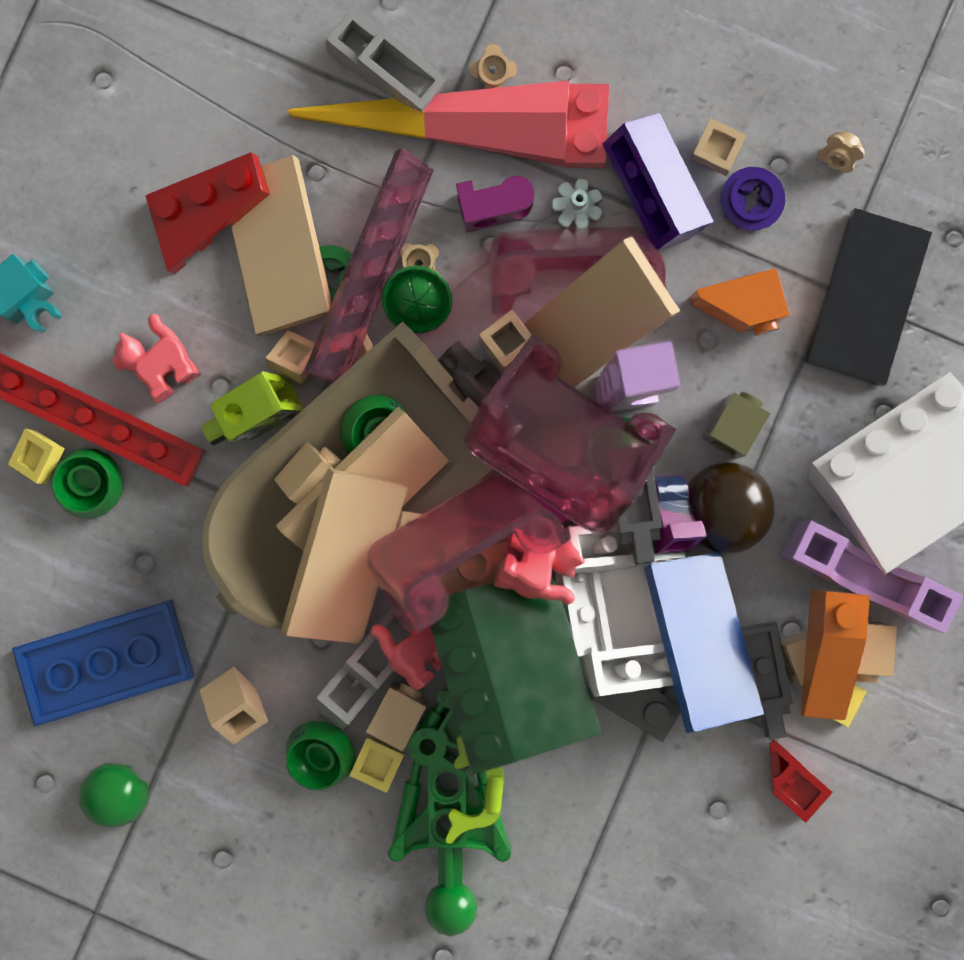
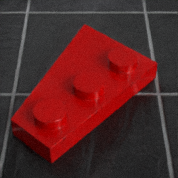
[145,152,270,274]

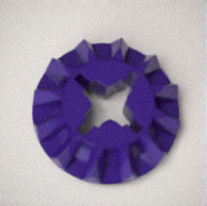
[719,167,786,232]

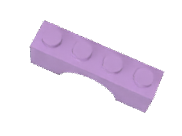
[593,341,681,415]
[780,520,963,634]

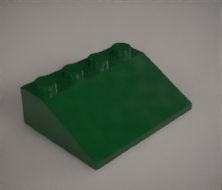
[424,571,602,775]

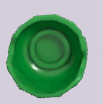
[78,763,148,828]

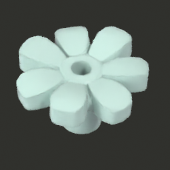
[551,179,602,231]

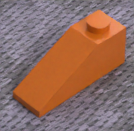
[801,589,870,720]

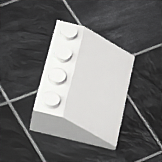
[807,372,964,575]

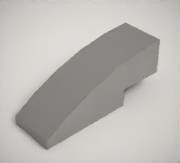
[326,9,447,113]
[311,602,410,731]

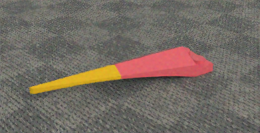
[287,80,609,168]

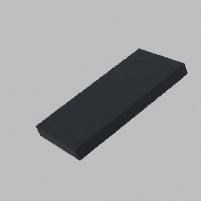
[805,208,932,386]

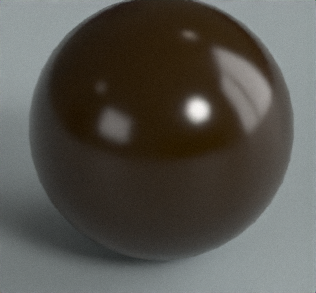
[688,462,775,554]

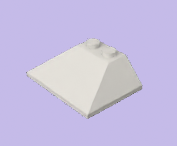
[556,523,685,697]

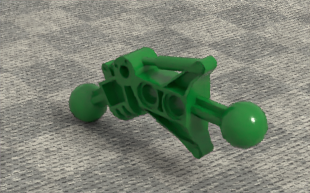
[388,688,512,937]

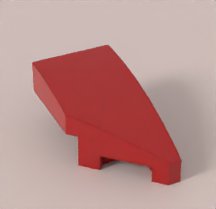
[769,739,833,823]

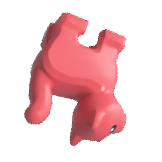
[112,314,201,403]
[494,528,585,605]
[371,601,442,690]

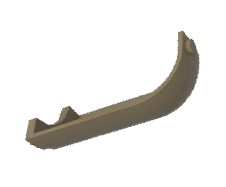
[201,321,517,629]

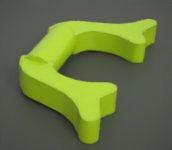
[446,735,504,844]

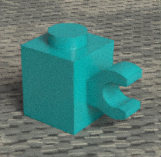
[0,254,62,333]

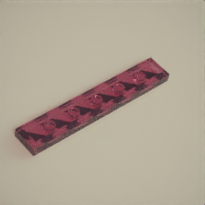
[304,148,434,384]

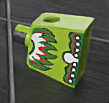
[201,372,304,446]

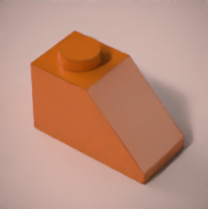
[690,268,790,336]

